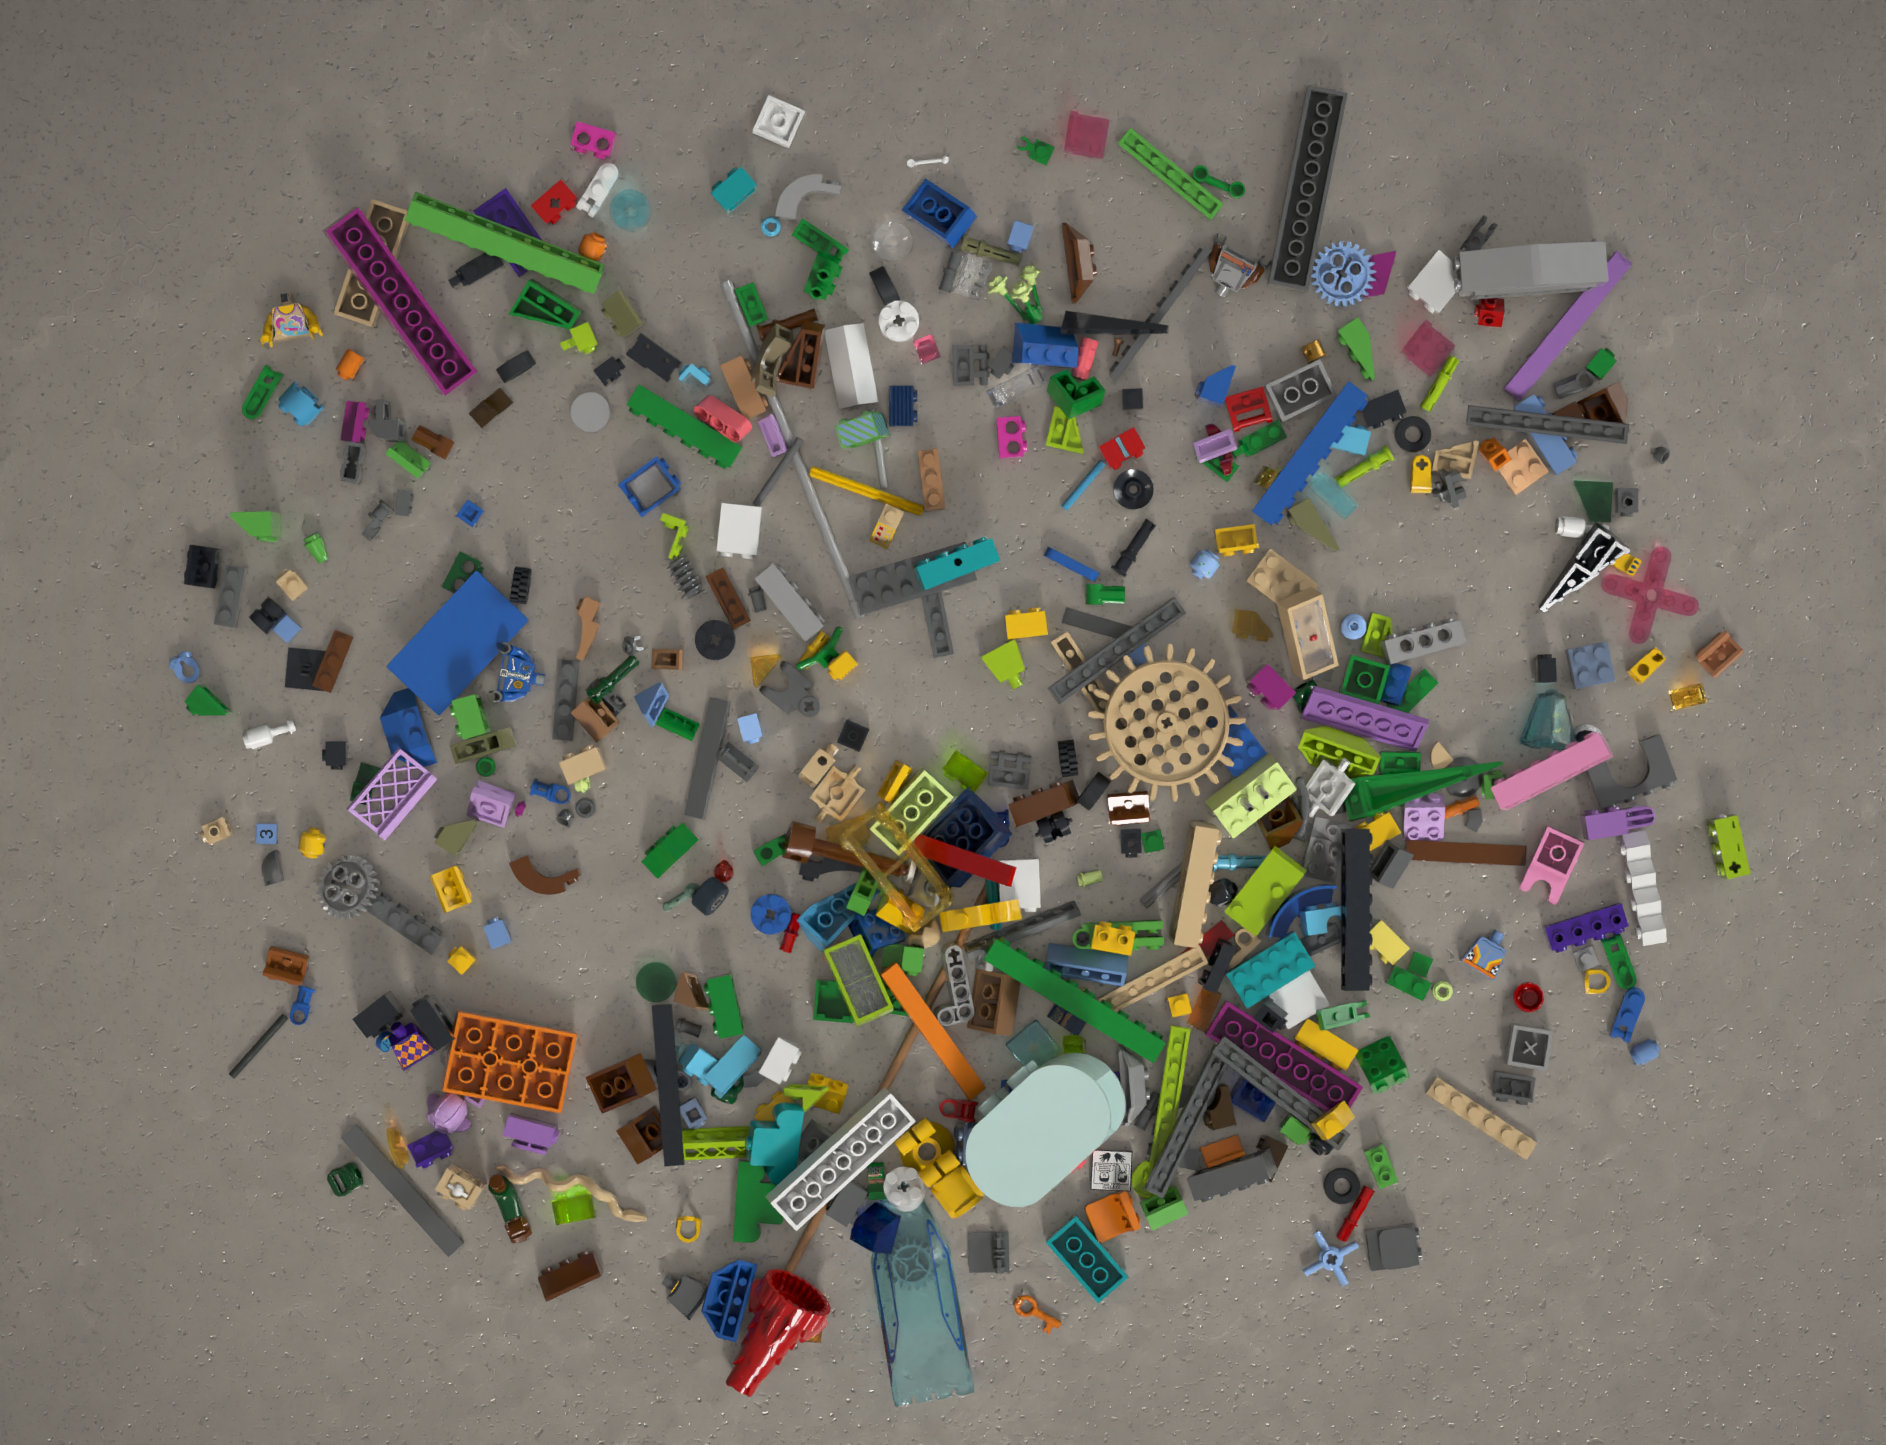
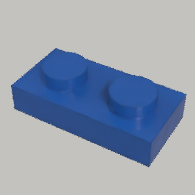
[1380,663,1412,706]

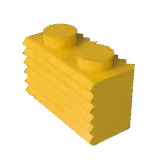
[827,650,858,681]

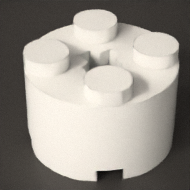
[879,300,919,342]
[884,1167,926,1212]

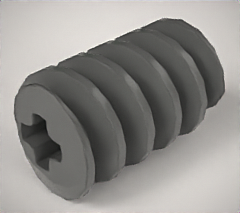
[666,554,705,600]

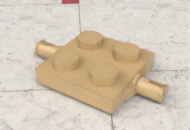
[810,764,865,824]

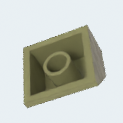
[601,289,645,338]
[434,819,479,856]

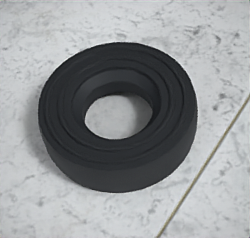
[1395,416,1431,452]
[1324,1168,1360,1204]

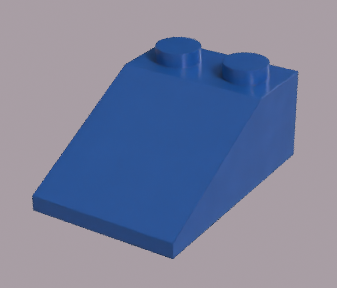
[902,178,977,248]

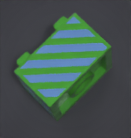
[835,411,890,449]

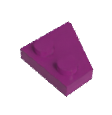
[1358,251,1396,298]

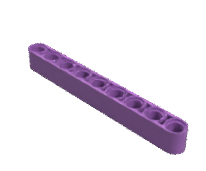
[1504,251,1633,401]

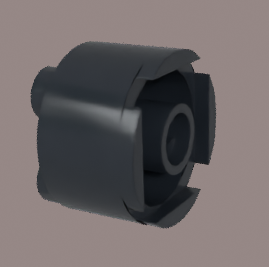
[695,620,736,660]

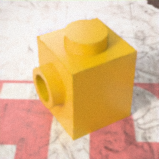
[447,946,477,975]

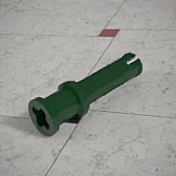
[587,656,639,704]

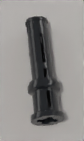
[1111,519,1156,577]

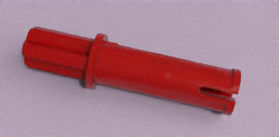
[1336,1185,1375,1242]

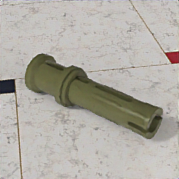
[960,234,1022,267]

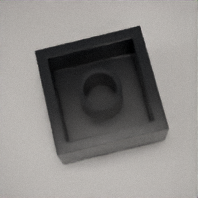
[837,719,870,752]

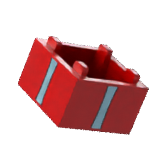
[1097,427,1145,470]

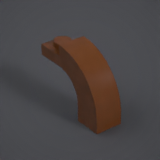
[509,855,582,895]

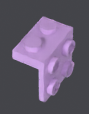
[1403,793,1445,841]

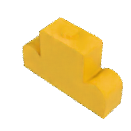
[939,899,1022,932]

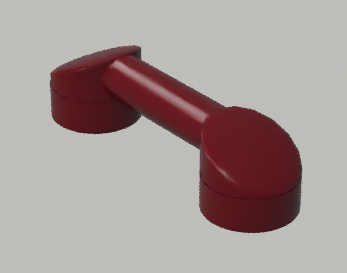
[1205,423,1233,476]

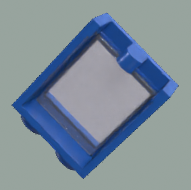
[618,456,682,518]

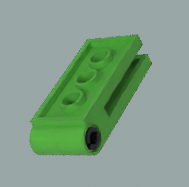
[1072,919,1164,951]

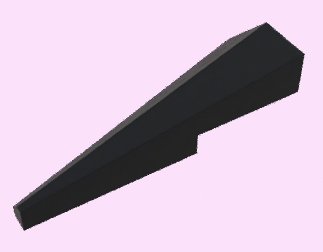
[1061,311,1169,335]
[1539,522,1631,612]

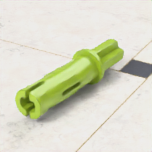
[1420,355,1459,412]

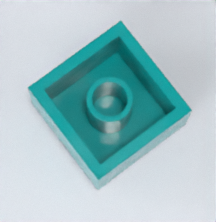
[711,167,758,214]

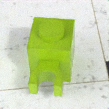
[560,322,599,355]

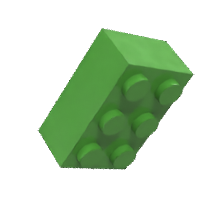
[449,694,491,740]

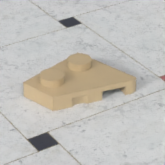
[1431,441,1479,479]

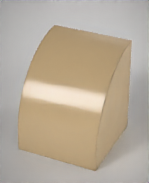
[1429,741,1454,769]

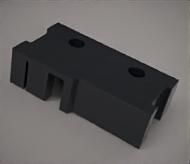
[626,333,683,382]
[1198,938,1236,994]

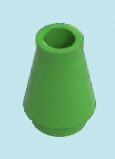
[303,532,329,564]

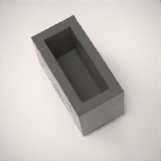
[1370,839,1414,889]

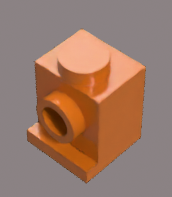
[1478,437,1511,471]

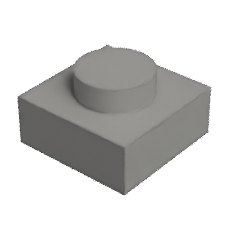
[1572,946,1599,972]

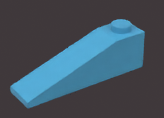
[797,882,880,953]

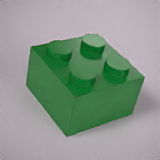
[1339,655,1390,705]

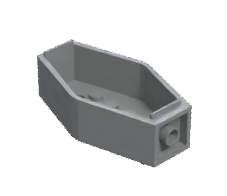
[1452,238,1608,300]

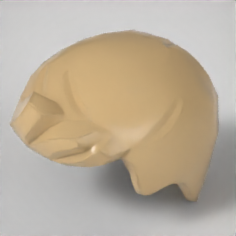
[907,918,941,948]

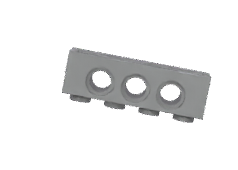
[1380,618,1467,665]

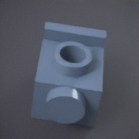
[680,1097,708,1130]

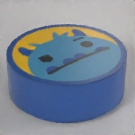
[376,1031,392,1052]

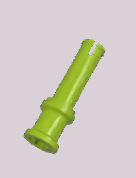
[1335,445,1394,488]

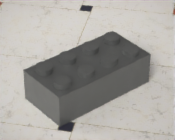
[1187,1148,1278,1202]

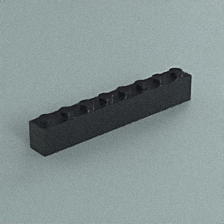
[1341,828,1373,991]

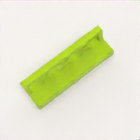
[682,1126,750,1160]

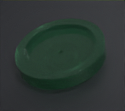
[636,962,676,1002]

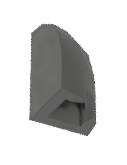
[261,850,284,886]

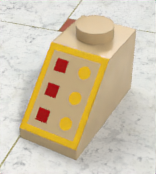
[869,504,904,549]

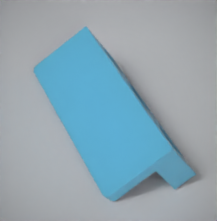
[704,1035,762,1099]

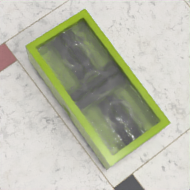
[823,934,894,1027]

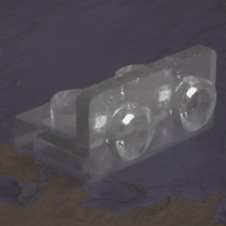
[950,253,993,301]

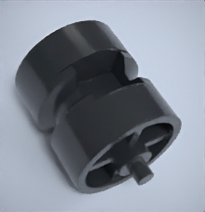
[1035,811,1073,845]

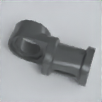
[362,499,394,541]

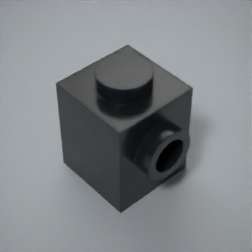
[322,741,348,770]

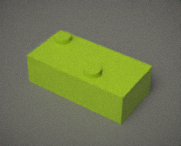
[1224,846,1307,936]

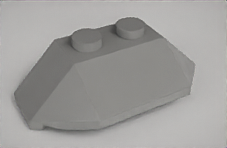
[1117,1045,1150,1127]

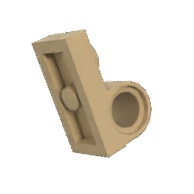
[1229,928,1262,969]

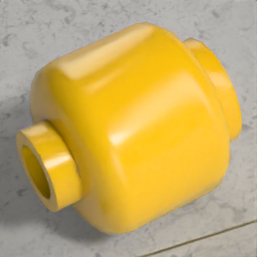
[298,827,326,858]

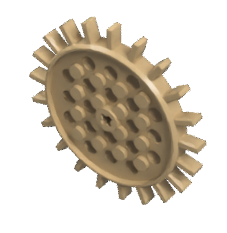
[1088,644,1246,802]

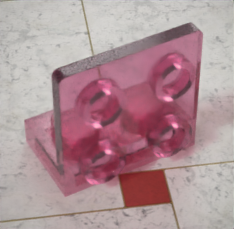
[1063,110,1109,159]
[1399,319,1455,377]

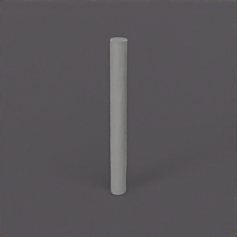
[868,408,889,489]

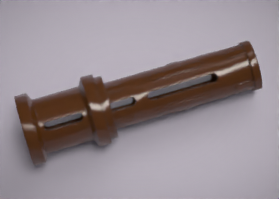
[756,308,818,343]

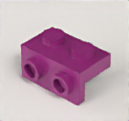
[340,401,370,443]

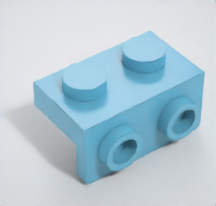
[678,363,711,387]

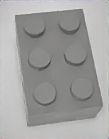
[1264,359,1337,423]

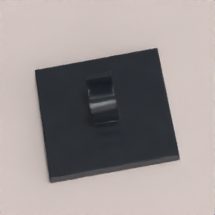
[285,647,326,691]

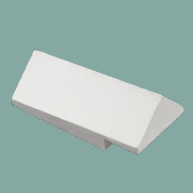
[825,323,878,409]

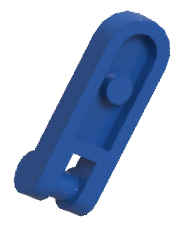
[1609,987,1645,1043]

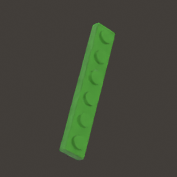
[1118,128,1224,220]

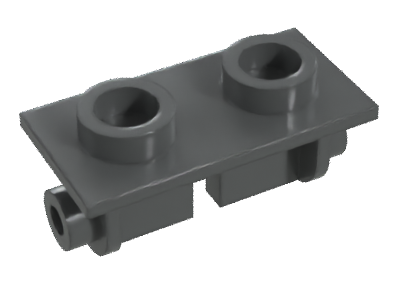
[586,678,627,717]
[718,742,759,782]

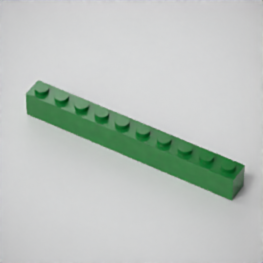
[981,937,1166,1063]

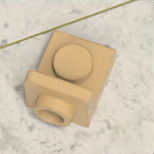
[276,569,308,601]

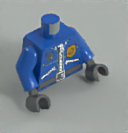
[489,641,546,703]

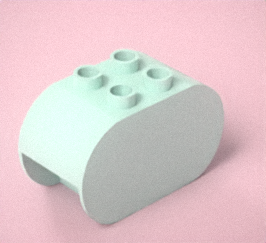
[966,1053,1126,1207]

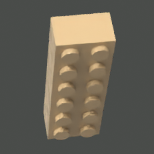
[333,199,409,328]
[1169,820,1222,948]

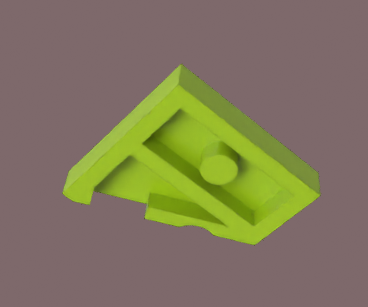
[1045,406,1084,454]
[1359,612,1393,658]

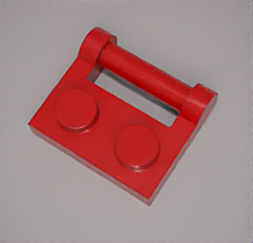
[1225,386,1273,432]

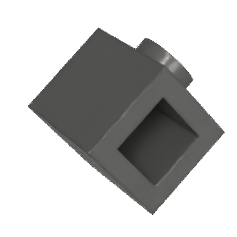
[1615,488,1638,517]

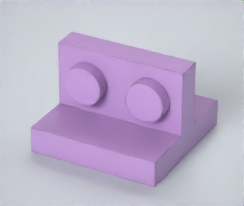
[467,780,516,828]

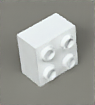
[759,1035,802,1084]

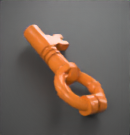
[1013,1295,1062,1335]

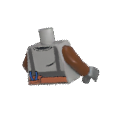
[1209,233,1272,297]

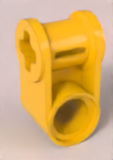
[1410,455,1432,493]

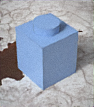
[737,713,763,744]

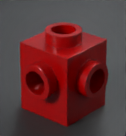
[1474,298,1505,327]

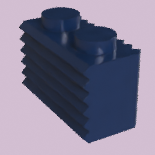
[889,385,917,427]

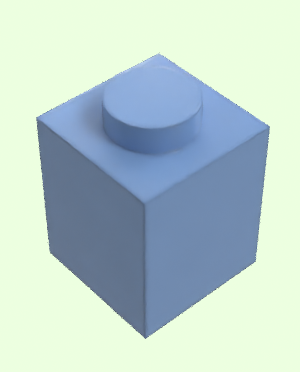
[1007,220,1034,253]
[484,917,512,949]

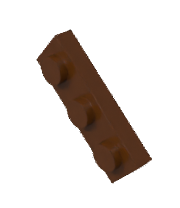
[705,567,751,630]
[312,630,353,693]

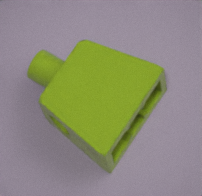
[981,639,1025,690]

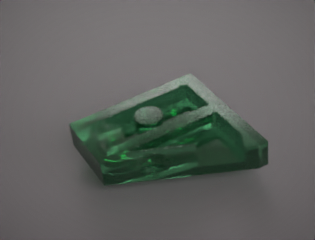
[1573,480,1613,523]

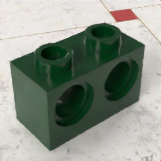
[442,551,484,593]

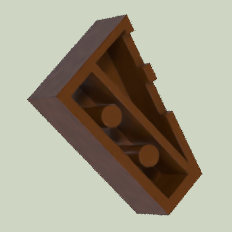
[777,321,825,389]
[1008,780,1079,827]

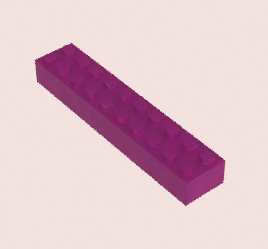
[322,207,477,396]

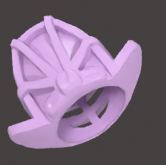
[426,1092,471,1134]

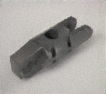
[1460,215,1498,251]

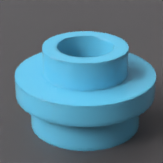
[761,216,781,237]

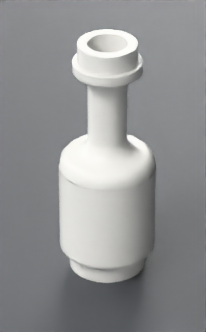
[1555,516,1609,538]
[242,720,296,750]

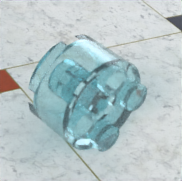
[610,189,651,232]

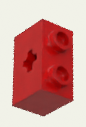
[531,179,578,225]

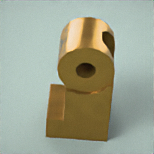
[1301,339,1327,364]

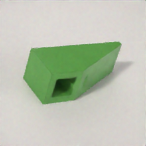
[1336,317,1375,381]

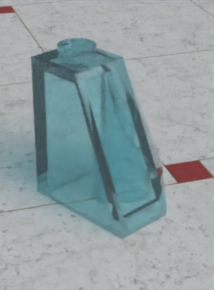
[1520,689,1576,750]

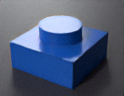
[456,499,484,527]

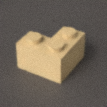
[559,744,608,785]

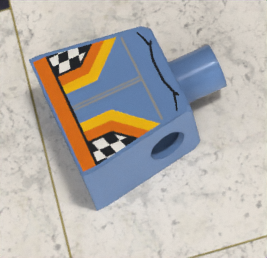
[1460,929,1506,981]

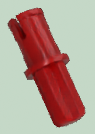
[779,913,801,953]

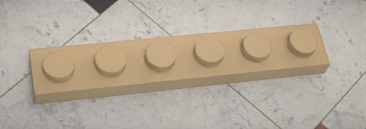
[1096,945,1209,1012]
[1426,1076,1538,1160]

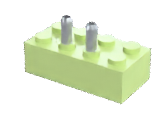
[1205,752,1297,839]

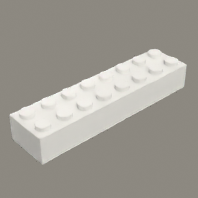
[765,1087,916,1231]

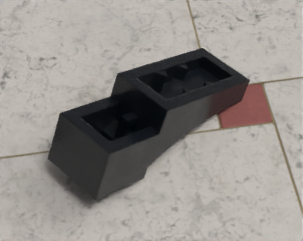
[799,857,862,882]

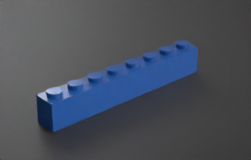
[1251,381,1369,526]

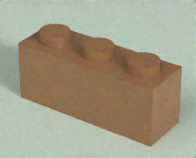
[720,355,769,420]
[918,448,945,512]

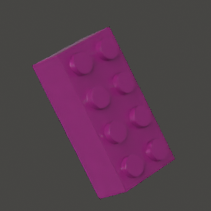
[1246,664,1296,710]

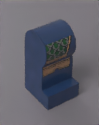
[1047,1003,1086,1037]

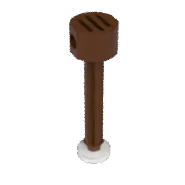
[782,821,917,886]

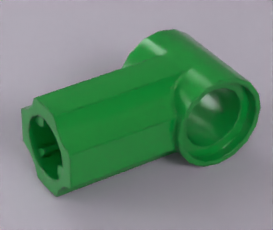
[1085,584,1125,605]

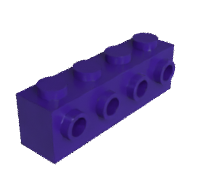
[1543,903,1629,953]

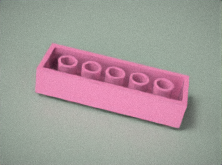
[1491,732,1614,811]

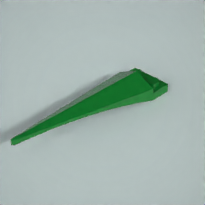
[1344,761,1503,822]

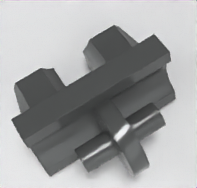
[1431,468,1467,508]

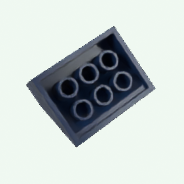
[923,787,1012,888]

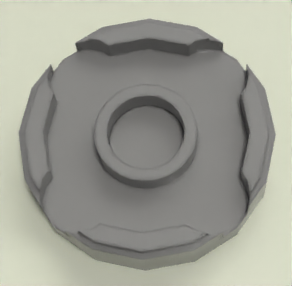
[570,392,611,432]

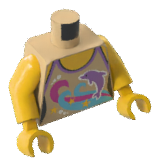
[260,293,323,348]

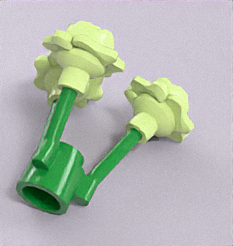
[988,265,1043,324]

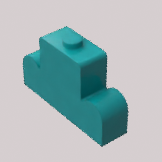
[745,1103,804,1185]

